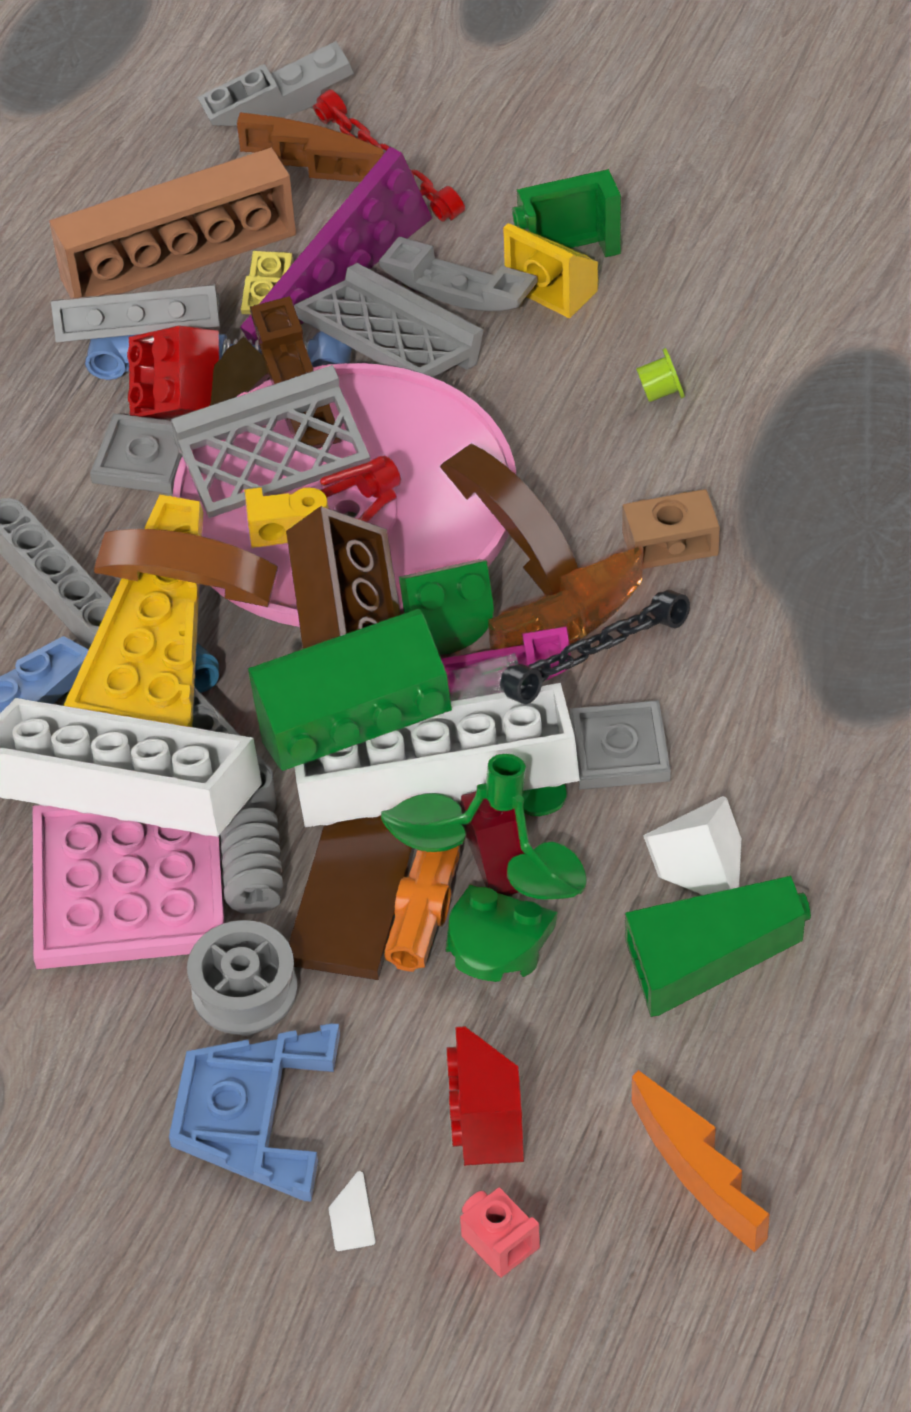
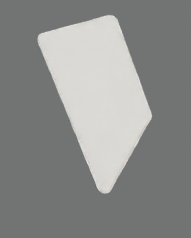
[329,1171,375,1251]

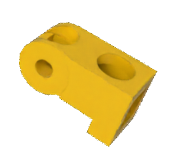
[244,487,328,548]

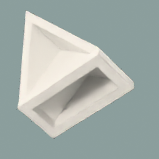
[643,796,742,895]

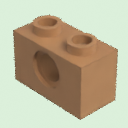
[622,489,720,570]

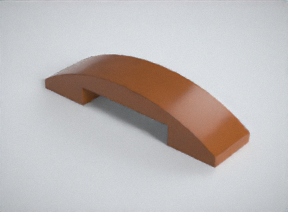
[94,529,278,607]

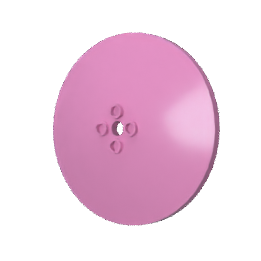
[173,363,516,627]

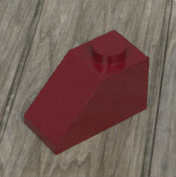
[461,792,524,896]

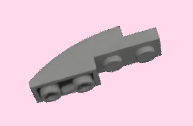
[197,41,354,126]

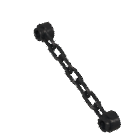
[500,590,690,704]

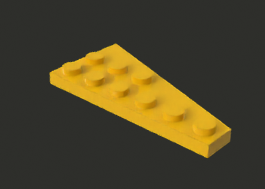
[63,494,203,727]

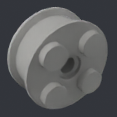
[187,920,297,1036]

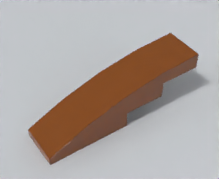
[237,112,384,182]

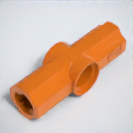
[384,845,460,972]

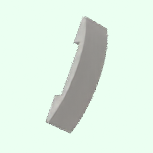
[379,237,537,311]

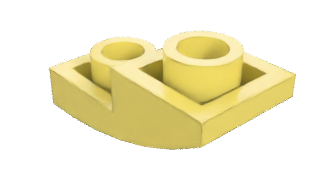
[241,251,294,315]

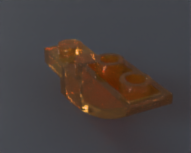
[488,547,642,650]

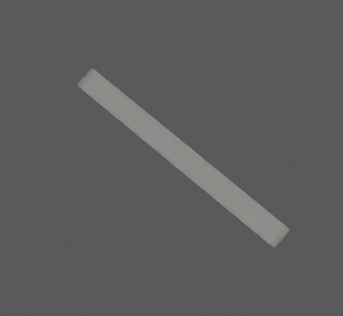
[0,498,277,813]

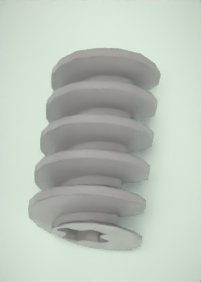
[220,808,283,914]

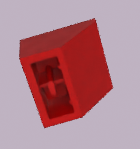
[127,326,219,419]
[447,1026,524,1166]

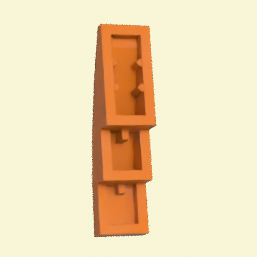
[631,1070,770,1253]

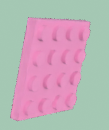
[33,805,225,969]

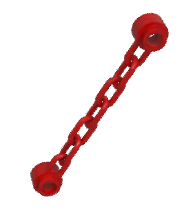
[313,89,465,222]

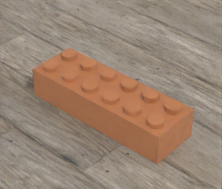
[49,147,296,298]

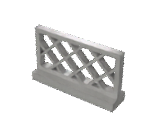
[294,263,483,377]
[51,284,220,342]
[171,365,370,518]

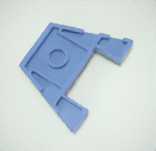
[169,1023,340,1202]

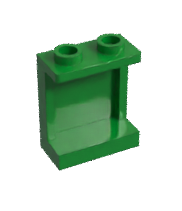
[512,169,621,257]

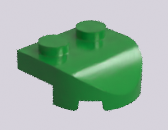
[399,559,494,655]
[445,884,558,982]

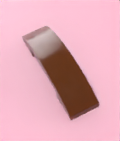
[250,296,342,453]
[440,443,581,600]

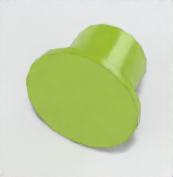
[636,348,685,402]

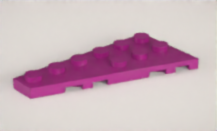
[240,146,432,345]

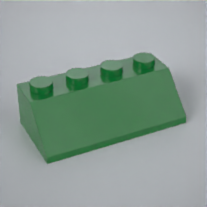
[248,609,452,771]

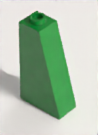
[625,876,811,1017]

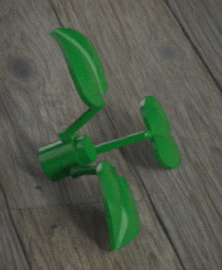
[381,754,587,900]

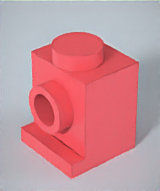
[460,1187,540,1278]

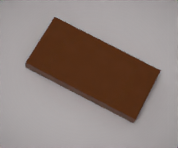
[289,815,415,980]

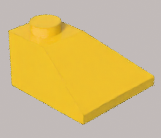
[503,223,598,319]

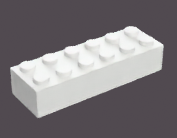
[295,683,580,828]
[0,698,262,837]

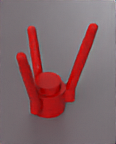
[320,455,401,523]

